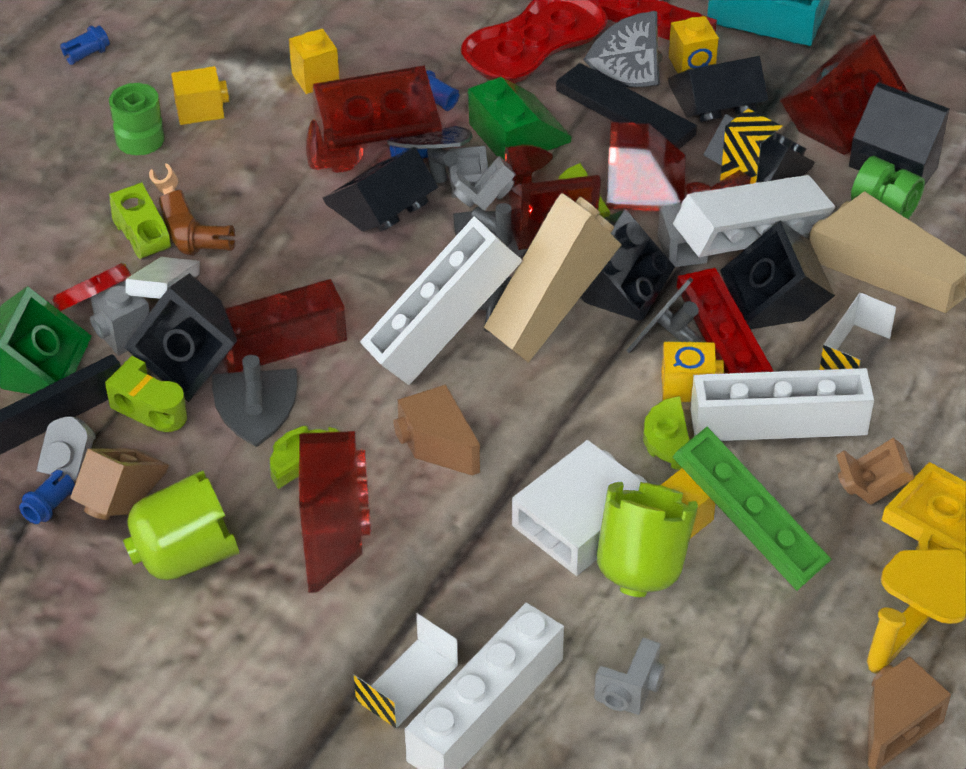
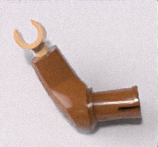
[149,163,235,256]

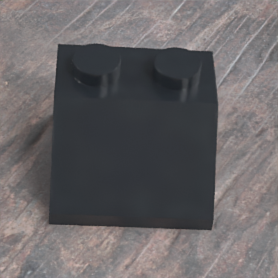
[668,56,768,122]
[849,82,950,185]
[322,147,439,232]
[720,220,835,329]
[124,273,237,402]

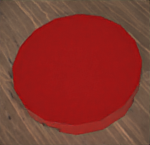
[52,263,131,311]

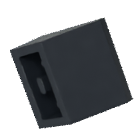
[703,114,815,182]
[580,208,675,321]

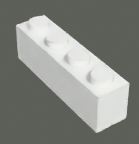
[673,175,835,257]
[360,216,523,385]
[690,368,874,441]
[405,602,564,769]

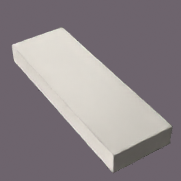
[126,257,200,299]

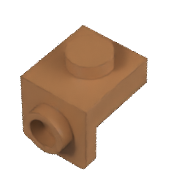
[836,437,915,505]

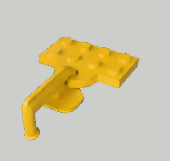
[867,462,966,674]

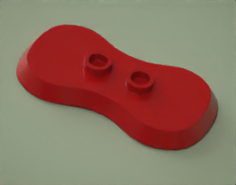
[461,0,608,83]

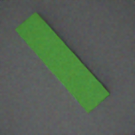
[673,426,832,591]

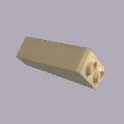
[809,191,966,313]
[484,193,621,363]

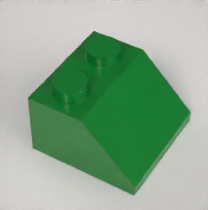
[468,77,571,165]
[0,286,92,394]

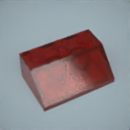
[780,34,910,155]
[313,65,442,150]
[222,279,347,373]
[299,431,371,593]

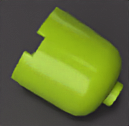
[123,470,239,581]
[597,482,698,597]

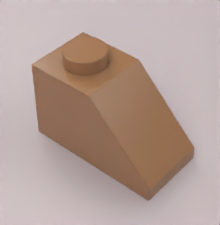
[393,384,480,475]
[70,448,169,520]
[868,656,951,769]

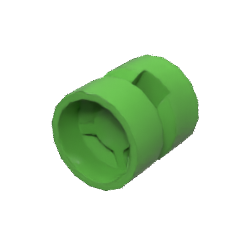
[109,83,164,156]
[851,155,925,219]

